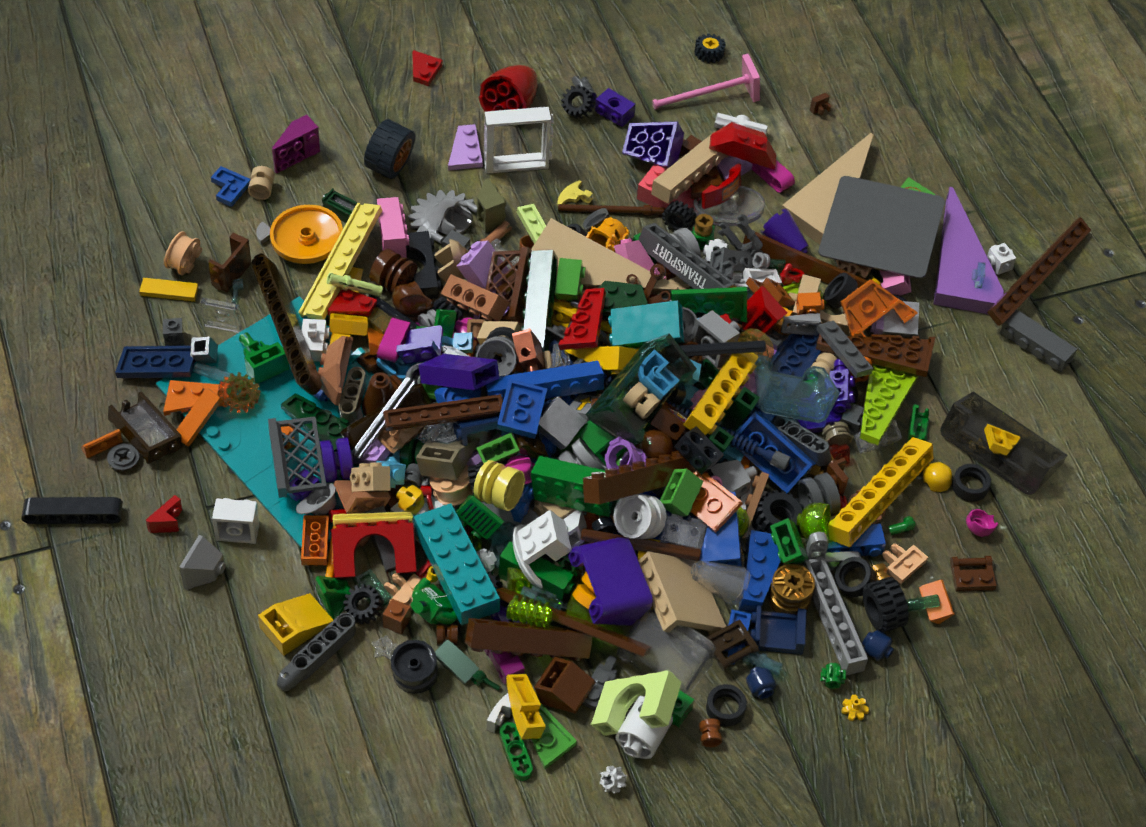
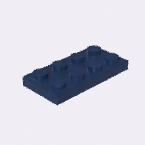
[115,346,196,378]

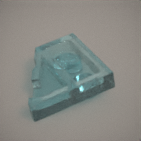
[520,586,563,610]

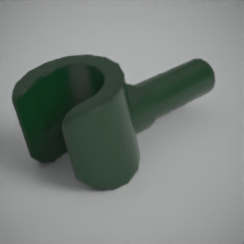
[471,670,501,691]

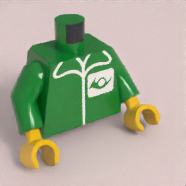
[410,566,458,625]

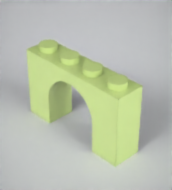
[591,671,682,736]

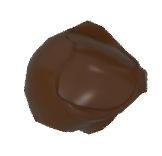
[392,281,434,321]

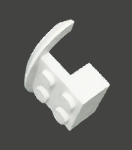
[513,510,572,588]

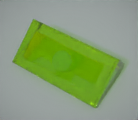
[507,568,531,597]

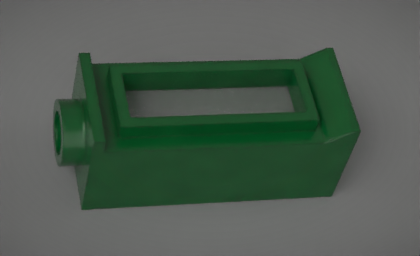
[322,188,362,223]

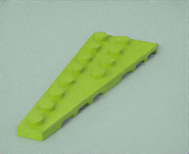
[860,364,919,445]

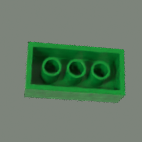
[531,456,617,517]

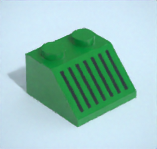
[456,495,504,540]

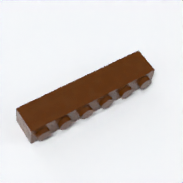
[465,618,593,661]

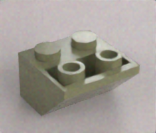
[477,178,506,233]

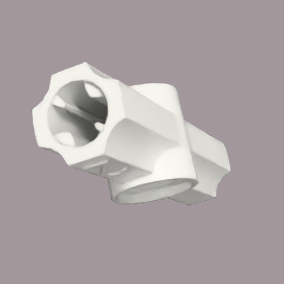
[714,113,768,135]

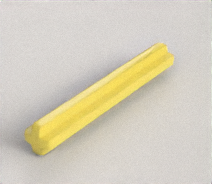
[333,512,413,526]

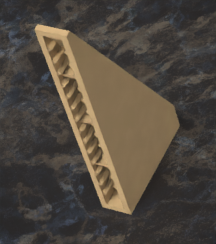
[781,133,874,245]
[531,218,679,295]

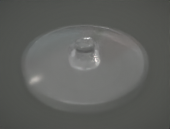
[693,186,765,226]

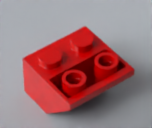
[742,286,787,341]

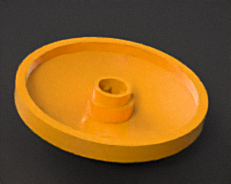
[270,205,343,264]

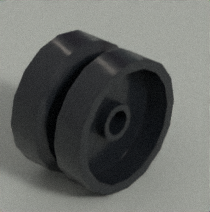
[390,640,439,694]

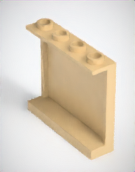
[638,551,726,635]

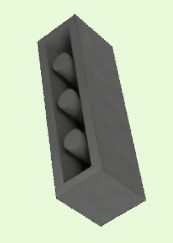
[1000,309,1077,373]

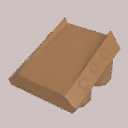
[377,426,427,454]

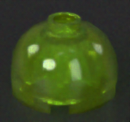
[797,502,831,543]

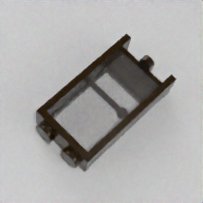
[108,392,182,464]

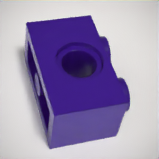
[595,88,636,127]

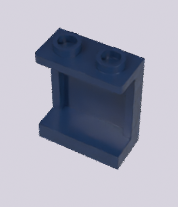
[451,415,509,446]
[750,605,806,655]

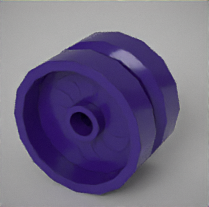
[319,437,354,483]

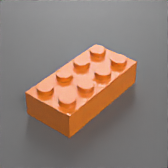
[301,515,329,565]

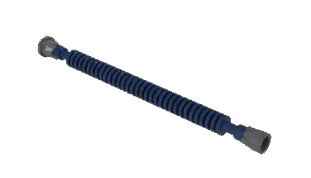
[574,359,791,471]

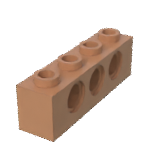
[440,274,510,321]

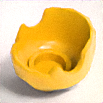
[923,462,952,492]

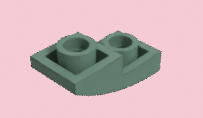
[435,639,479,684]

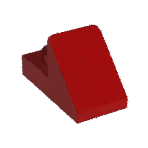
[146,495,183,533]

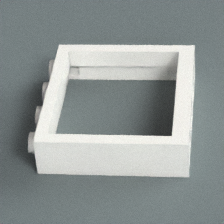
[484,107,554,174]

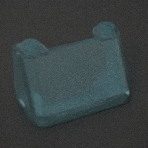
[754,355,840,423]

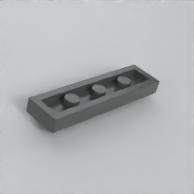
[817,321,873,378]

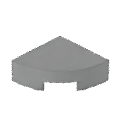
[256,222,270,245]

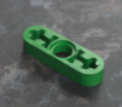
[500,722,533,781]

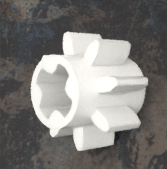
[476,549,497,573]
[600,766,627,793]

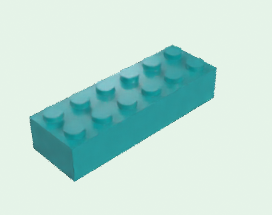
[413,503,500,625]

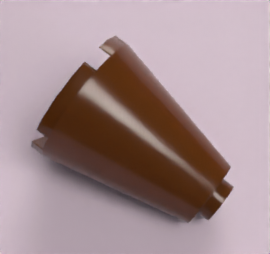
[362,373,396,416]

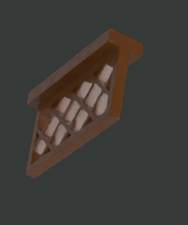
[480,247,532,324]

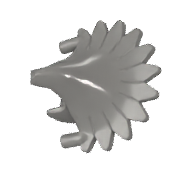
[408,190,477,244]

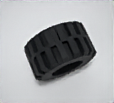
[752,490,806,534]
[863,577,909,633]

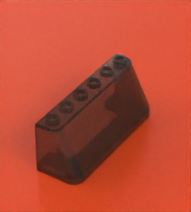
[940,391,1068,495]

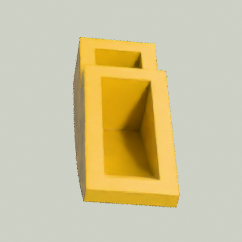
[506,674,546,739]

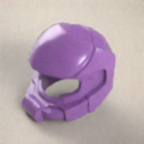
[605,436,647,469]

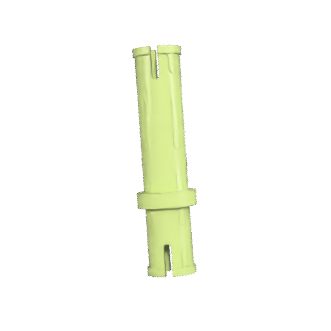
[326,273,383,297]

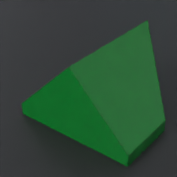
[315,576,351,620]

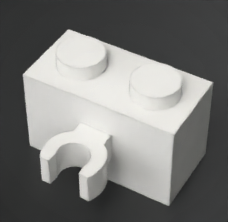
[302,319,330,361]

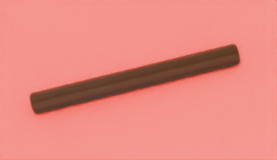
[581,529,701,561]

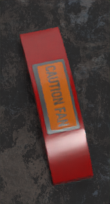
[702,163,741,209]

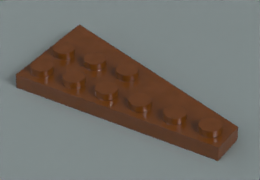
[816,334,935,377]

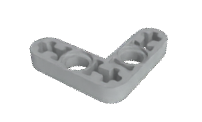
[804,532,861,571]

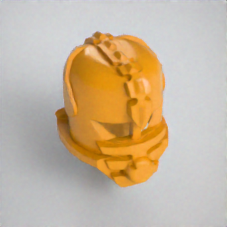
[586,217,630,252]

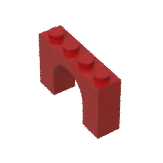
[331,519,417,578]

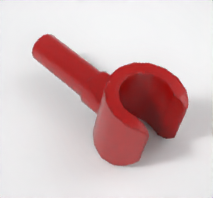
[420,486,434,511]

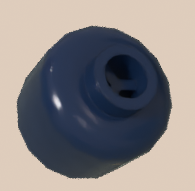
[862,630,894,661]
[746,667,776,699]

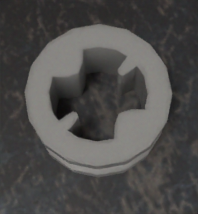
[752,252,770,269]

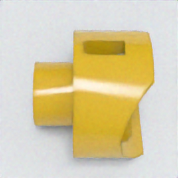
[396,485,425,515]

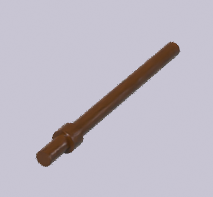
[558,204,665,216]

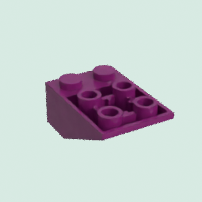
[272,114,320,173]

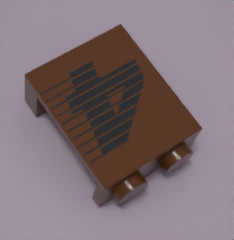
[208,232,252,292]

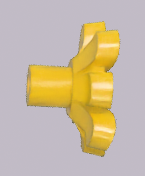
[841,695,869,721]

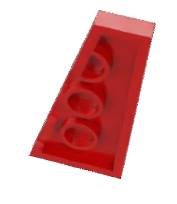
[558,288,606,350]

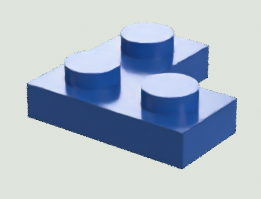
[211,166,251,207]

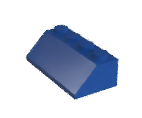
[735,411,816,494]

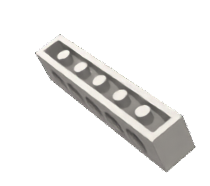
[803,556,868,676]

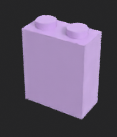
[457,241,509,294]

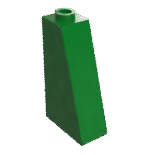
[498,541,575,600]

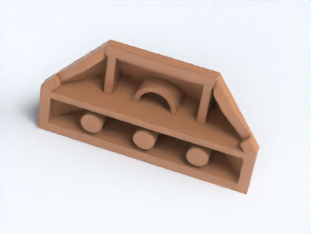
[318,336,353,406]

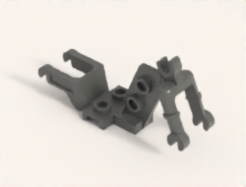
[710,214,763,322]

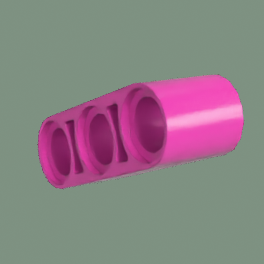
[750,160,795,193]
[377,317,411,363]

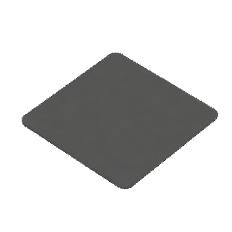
[818,176,945,278]

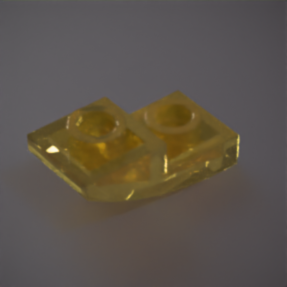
[356,307,391,335]

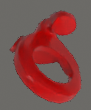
[780,263,805,286]

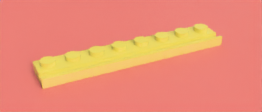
[298,203,382,320]

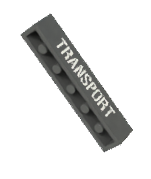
[638,223,735,289]

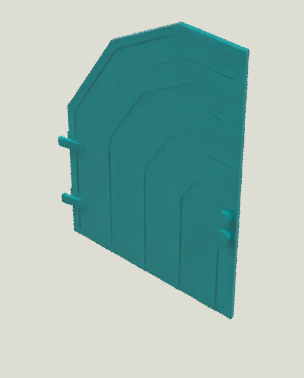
[156,296,379,549]

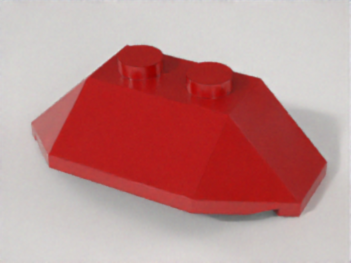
[709,122,777,170]

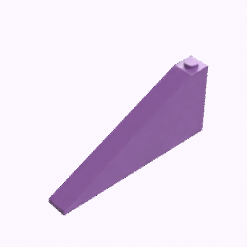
[934,187,1004,314]

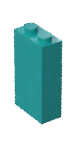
[609,300,684,349]

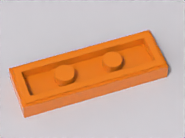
[176,388,223,447]

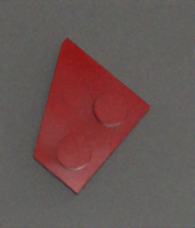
[412,50,443,86]
[328,289,377,317]

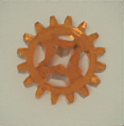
[217,372,261,413]

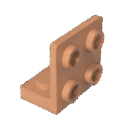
[334,480,391,514]

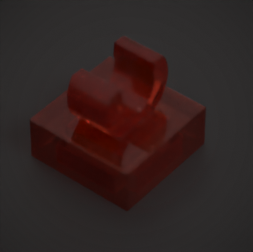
[829,444,850,465]

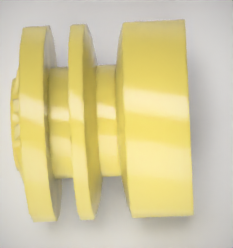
[473,460,525,511]

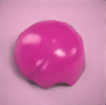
[966,509,998,537]

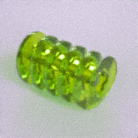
[506,595,553,629]

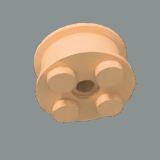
[164,231,202,275]
[430,465,473,506]

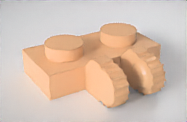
[882,544,928,584]
[383,573,422,610]

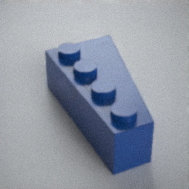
[738,530,780,613]

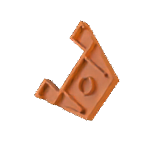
[841,279,918,337]

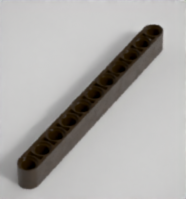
[252,253,322,395]

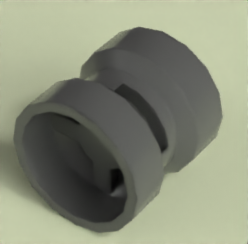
[402,464,425,489]

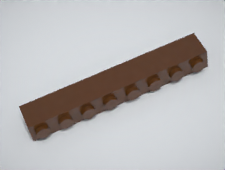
[583,451,706,504]

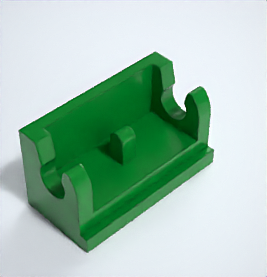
[907,404,929,442]

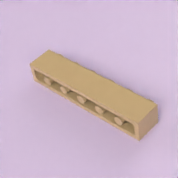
[651,132,729,204]

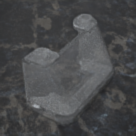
[616,605,715,695]

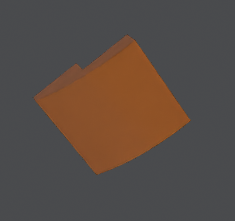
[746,277,795,306]

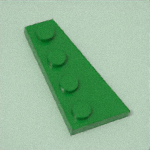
[671,287,747,322]

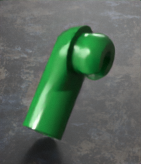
[889,516,916,535]

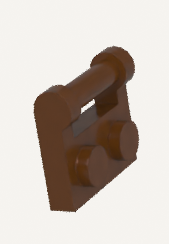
[950,556,997,591]

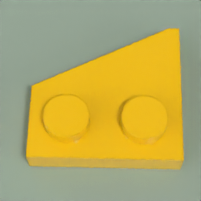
[984,424,1020,456]

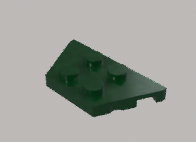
[598,281,648,316]

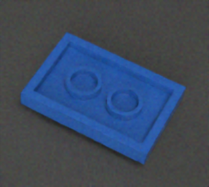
[496,379,547,439]

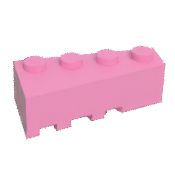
[377,197,409,258]

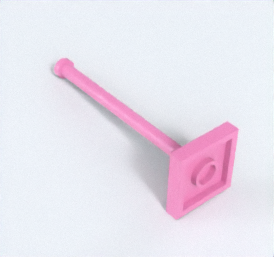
[652,54,760,110]

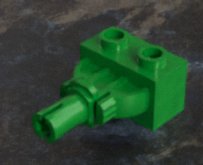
[239,332,290,385]

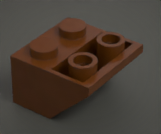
[534,657,596,714]

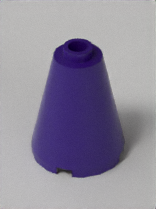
[760,208,809,254]

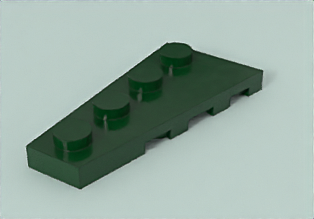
[281,393,351,451]

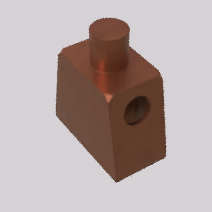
[512,328,545,372]

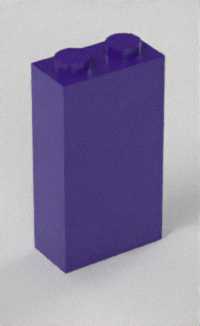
[419,354,499,390]

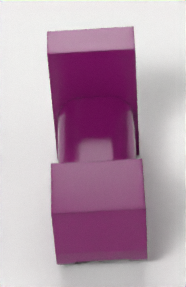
[484,649,525,684]

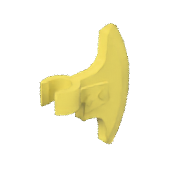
[557,180,593,205]

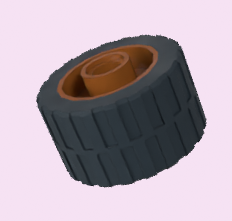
[364,119,415,179]

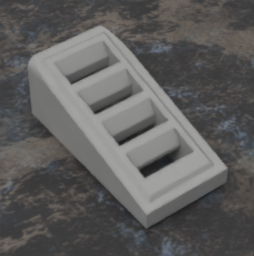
[781,313,821,336]

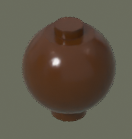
[635,426,674,458]

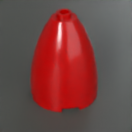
[479,65,538,112]

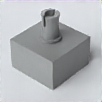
[691,310,740,367]

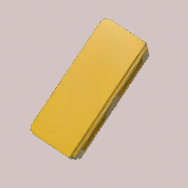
[329,313,368,336]

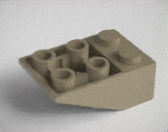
[416,434,480,481]

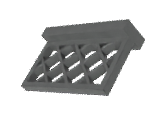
[268,417,326,498]

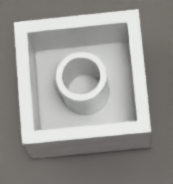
[212,498,259,544]

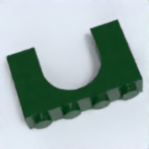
[707,386,760,453]

